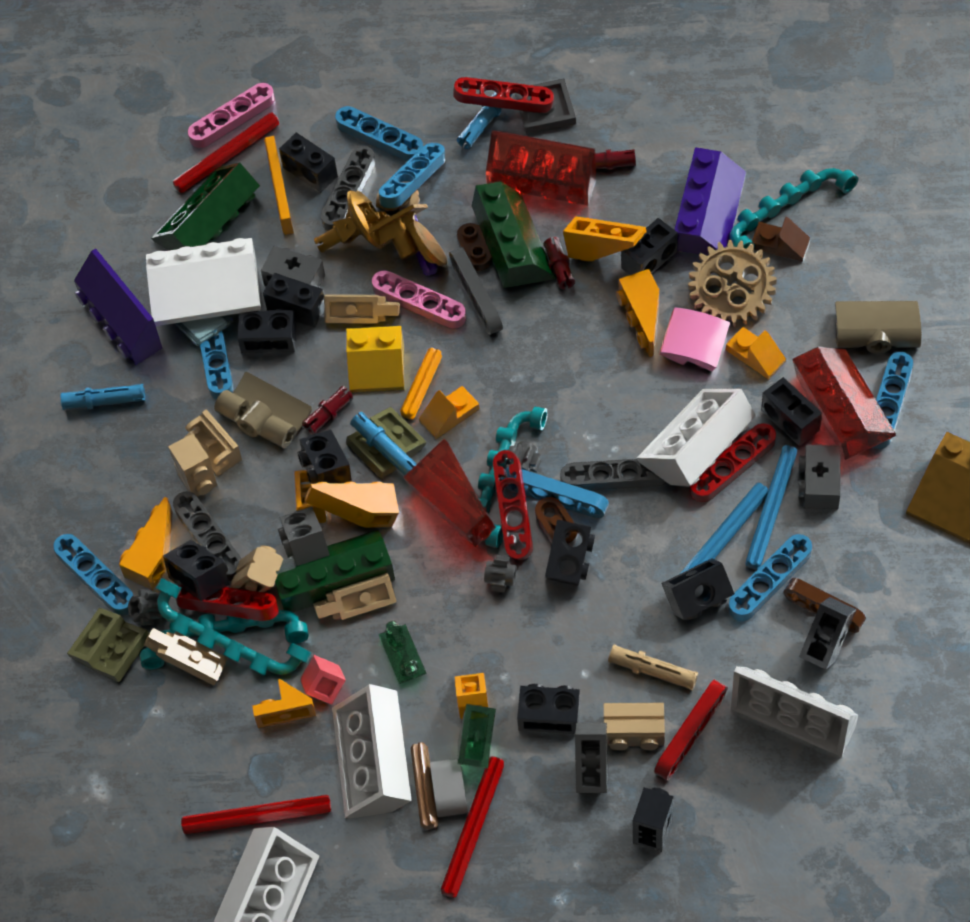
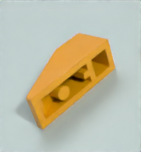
[563,216,647,261]

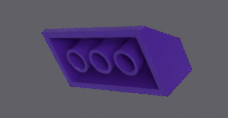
[674,147,746,256]
[74,248,163,365]

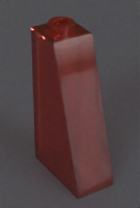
[403,439,496,547]

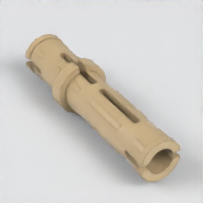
[608,644,698,691]

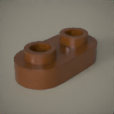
[457,223,492,271]
[535,497,578,547]

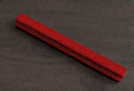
[173,112,279,193]
[441,756,504,898]
[181,795,331,834]

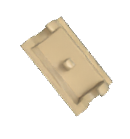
[185,409,242,477]

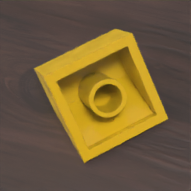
[346,326,405,393]

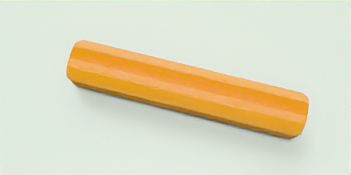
[400,348,442,420]

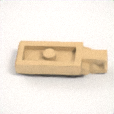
[324,294,400,324]
[313,573,397,620]
[144,628,228,685]

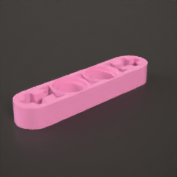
[188,83,275,148]
[372,270,466,329]

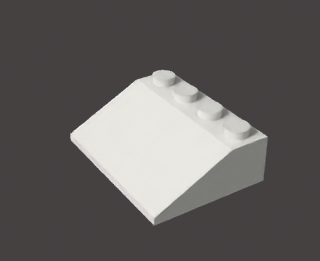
[146,238,261,326]
[731,666,858,757]

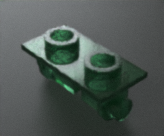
[378,621,427,684]

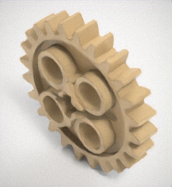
[688,240,777,327]

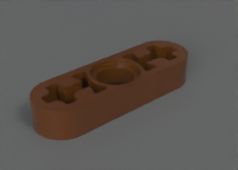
[783,578,866,633]

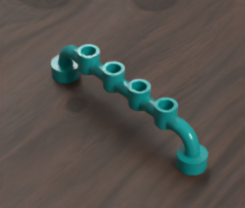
[730,168,859,249]
[469,406,548,548]
[156,578,312,676]
[140,610,309,670]

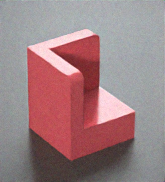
[300,655,346,705]

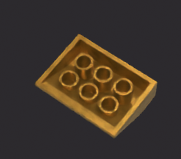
[906,432,970,544]

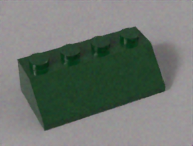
[151,162,260,251]
[471,182,555,288]
[275,530,395,613]

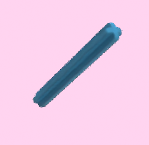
[745,445,797,570]
[680,483,768,574]

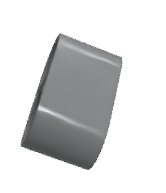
[430,758,468,818]

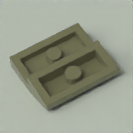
[346,407,426,479]
[67,607,149,682]

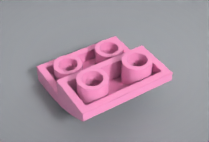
[659,308,730,372]

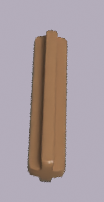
[410,742,438,830]

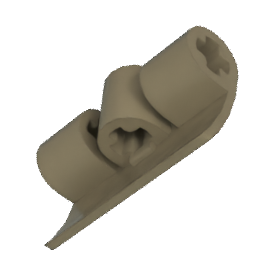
[835,301,922,354]
[214,372,312,448]

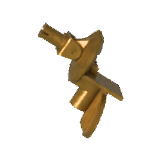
[314,190,448,267]

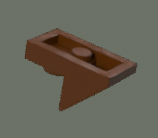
[752,217,810,262]

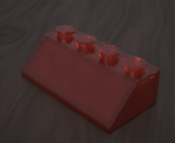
[486,130,596,206]
[792,347,896,460]

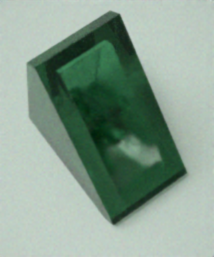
[457,704,496,769]

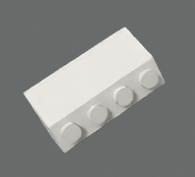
[637,389,756,486]
[332,684,411,819]
[214,827,319,922]

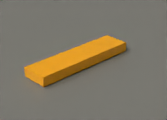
[264,136,294,235]

